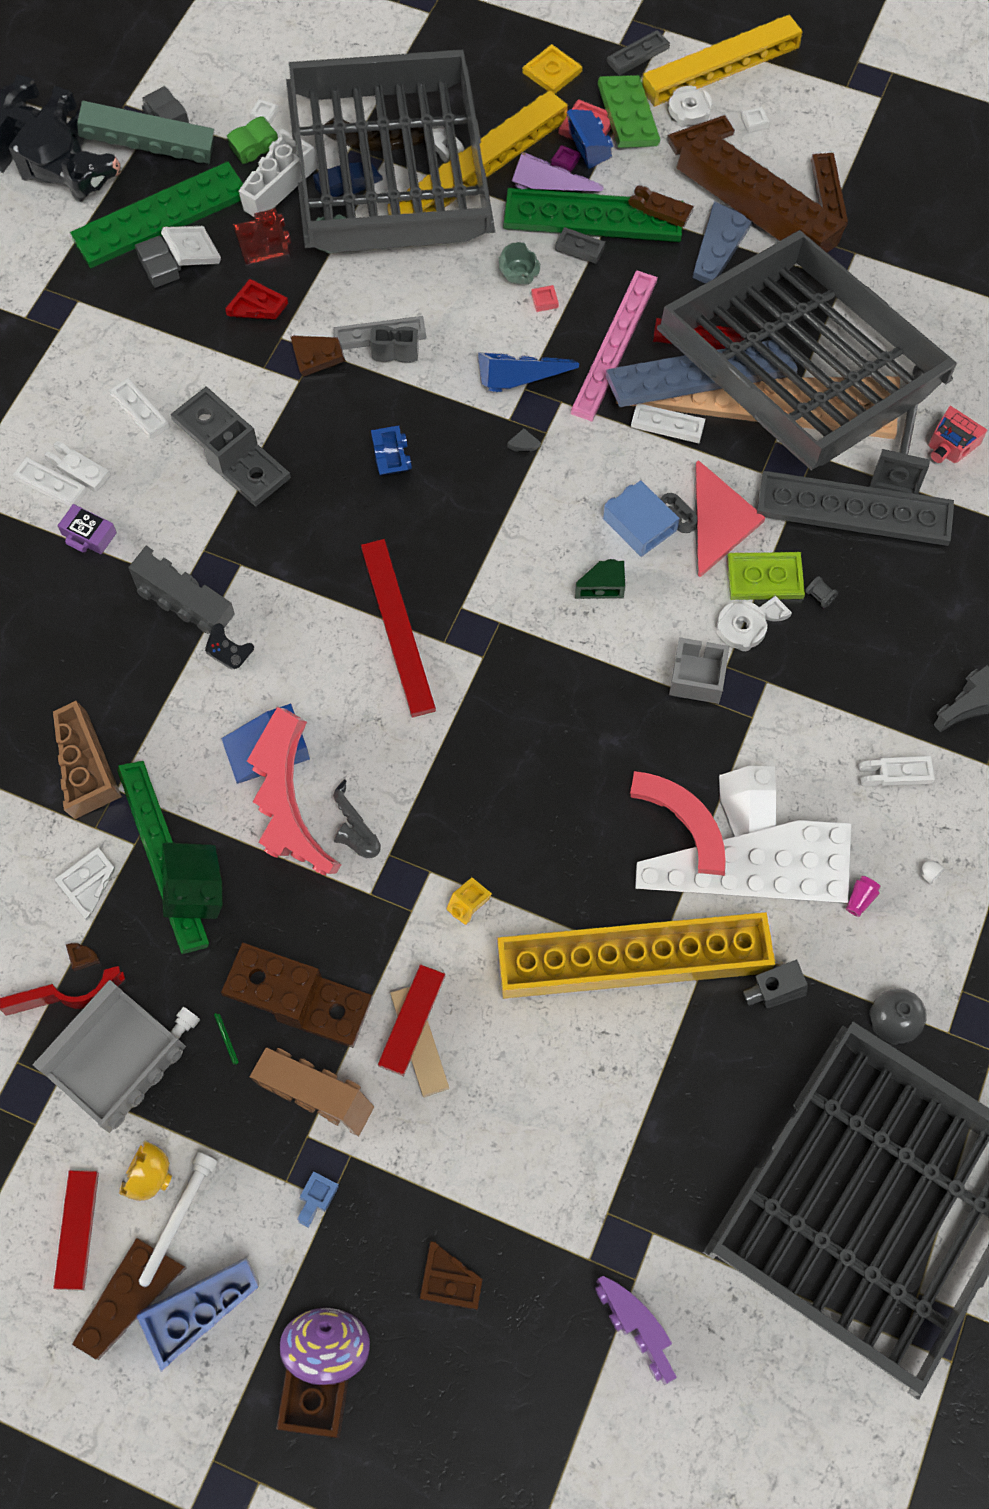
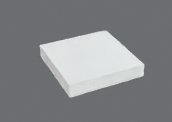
[161,226,221,265]

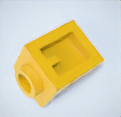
[446,878,492,925]

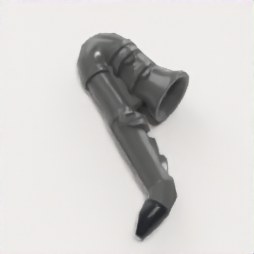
[333,779,381,858]

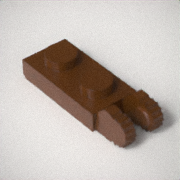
[628,185,694,227]

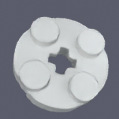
[668,86,712,127]
[717,601,767,651]

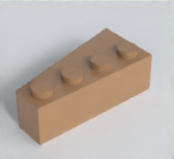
[53,701,122,819]
[250,1047,374,1137]

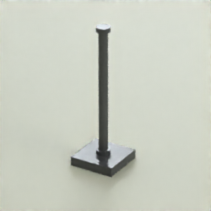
[870,366,930,494]

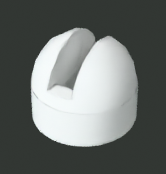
[921,861,945,884]

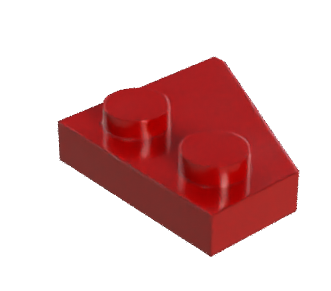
[225,279,288,319]

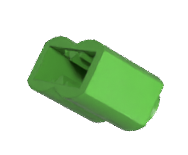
[227,116,278,164]

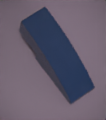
[313,162,383,197]

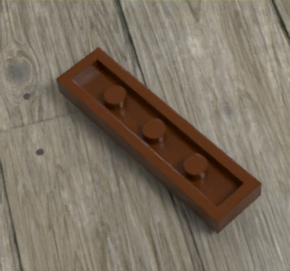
[811,153,848,228]

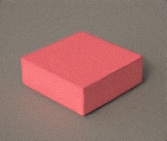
[531,285,559,312]

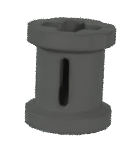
[805,576,839,608]

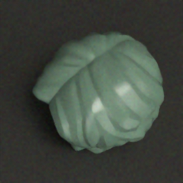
[499,242,540,285]

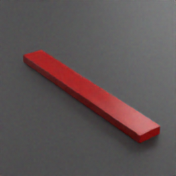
[361,539,436,718]

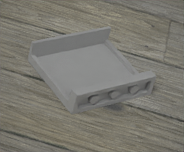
[33,980,186,1133]

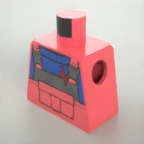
[929,405,988,463]

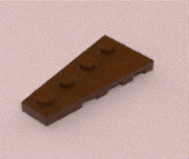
[72,1238,186,1360]

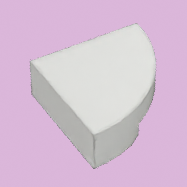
[760,596,792,621]

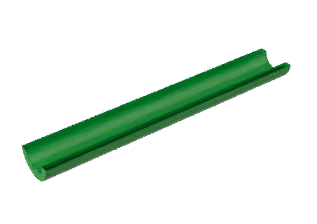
[214,1013,239,1065]

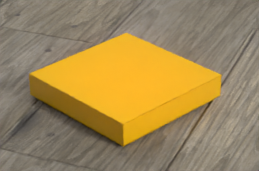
[523,44,582,94]

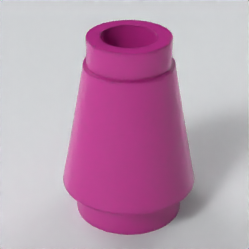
[846,876,881,917]

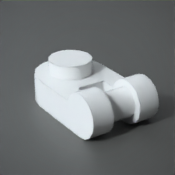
[432,126,464,163]

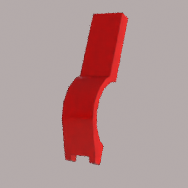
[0,966,125,1016]

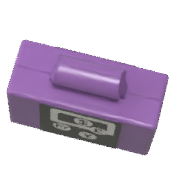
[57,504,117,554]

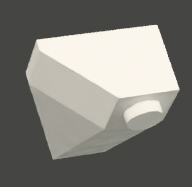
[719,766,776,837]

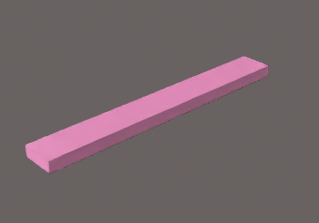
[571,270,658,422]

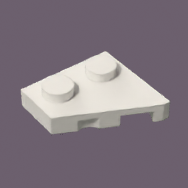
[54,847,115,920]

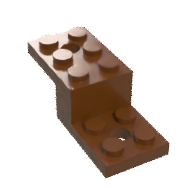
[221,942,373,1048]

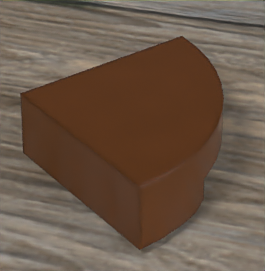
[66,943,100,972]

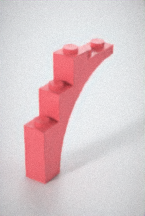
[247,707,341,876]

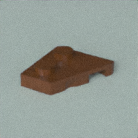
[291,336,346,377]

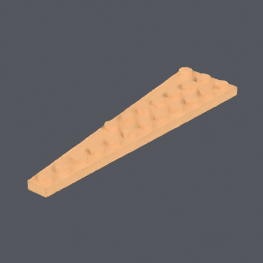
[616,376,900,439]

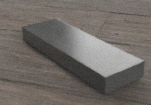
[607,30,670,76]

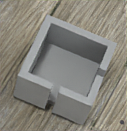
[669,638,730,704]

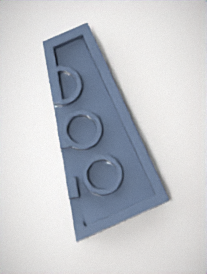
[693,201,753,283]

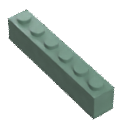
[77,101,214,164]

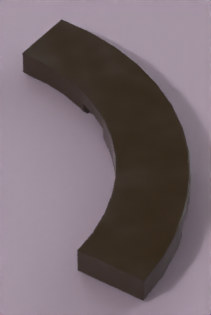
[324,117,425,151]

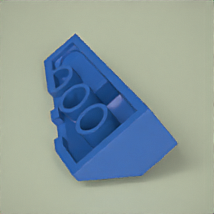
[478,352,579,392]

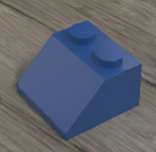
[567,109,614,169]

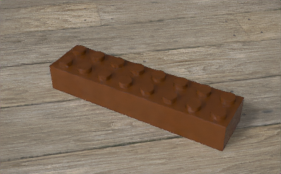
[676,130,846,253]

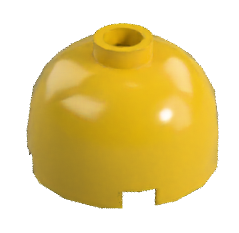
[119,1140,172,1201]

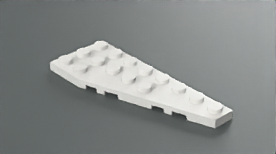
[635,820,851,903]

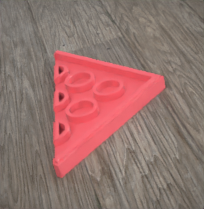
[695,460,765,577]

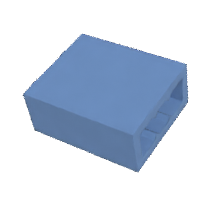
[603,480,680,557]

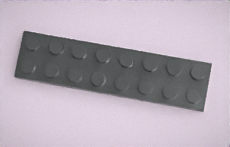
[757,471,954,546]

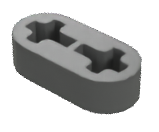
[661,493,697,533]

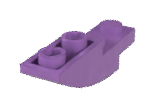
[595,1276,677,1385]

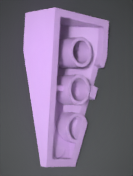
[512,152,604,191]

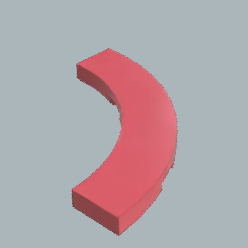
[630,771,726,876]

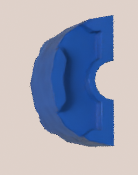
[371,426,412,476]

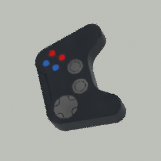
[205,623,254,669]

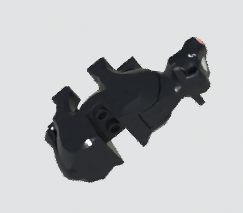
[0,74,121,202]

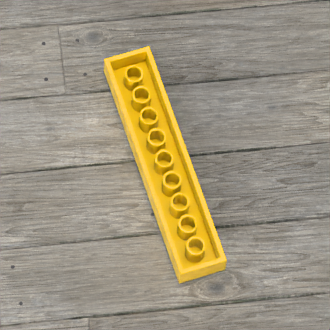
[497,912,775,999]

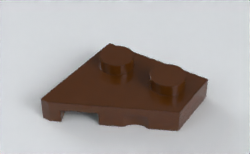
[420,1242,483,1310]

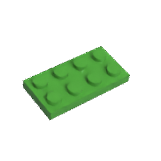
[597,75,661,148]

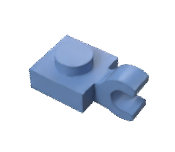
[297,1172,339,1228]

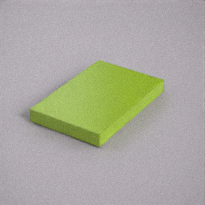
[727,552,805,600]

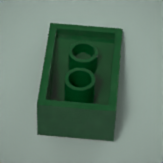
[162,843,223,919]

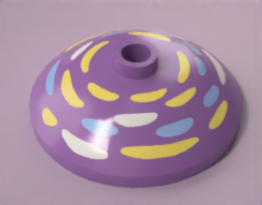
[280,1308,370,1385]

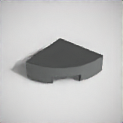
[507,428,541,452]

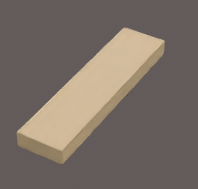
[390,986,449,1098]

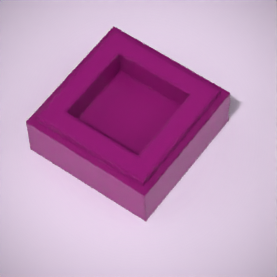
[551,145,581,172]

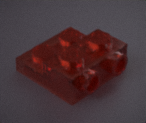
[234,208,291,265]

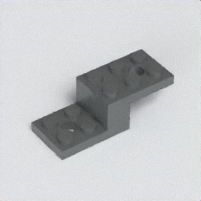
[170,386,291,507]

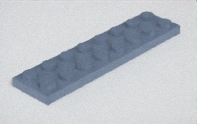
[606,340,797,407]

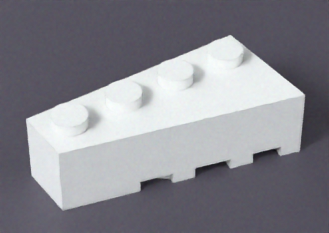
[239,129,318,220]

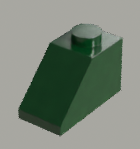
[575,559,626,599]

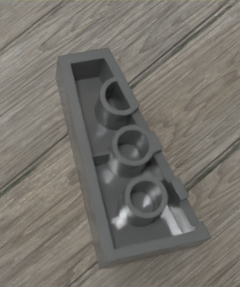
[128,546,235,634]

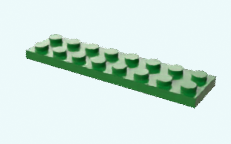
[70,162,243,269]
[504,188,684,242]

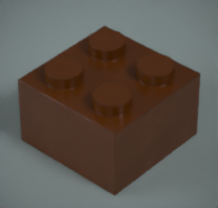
[277,1369,349,1438]

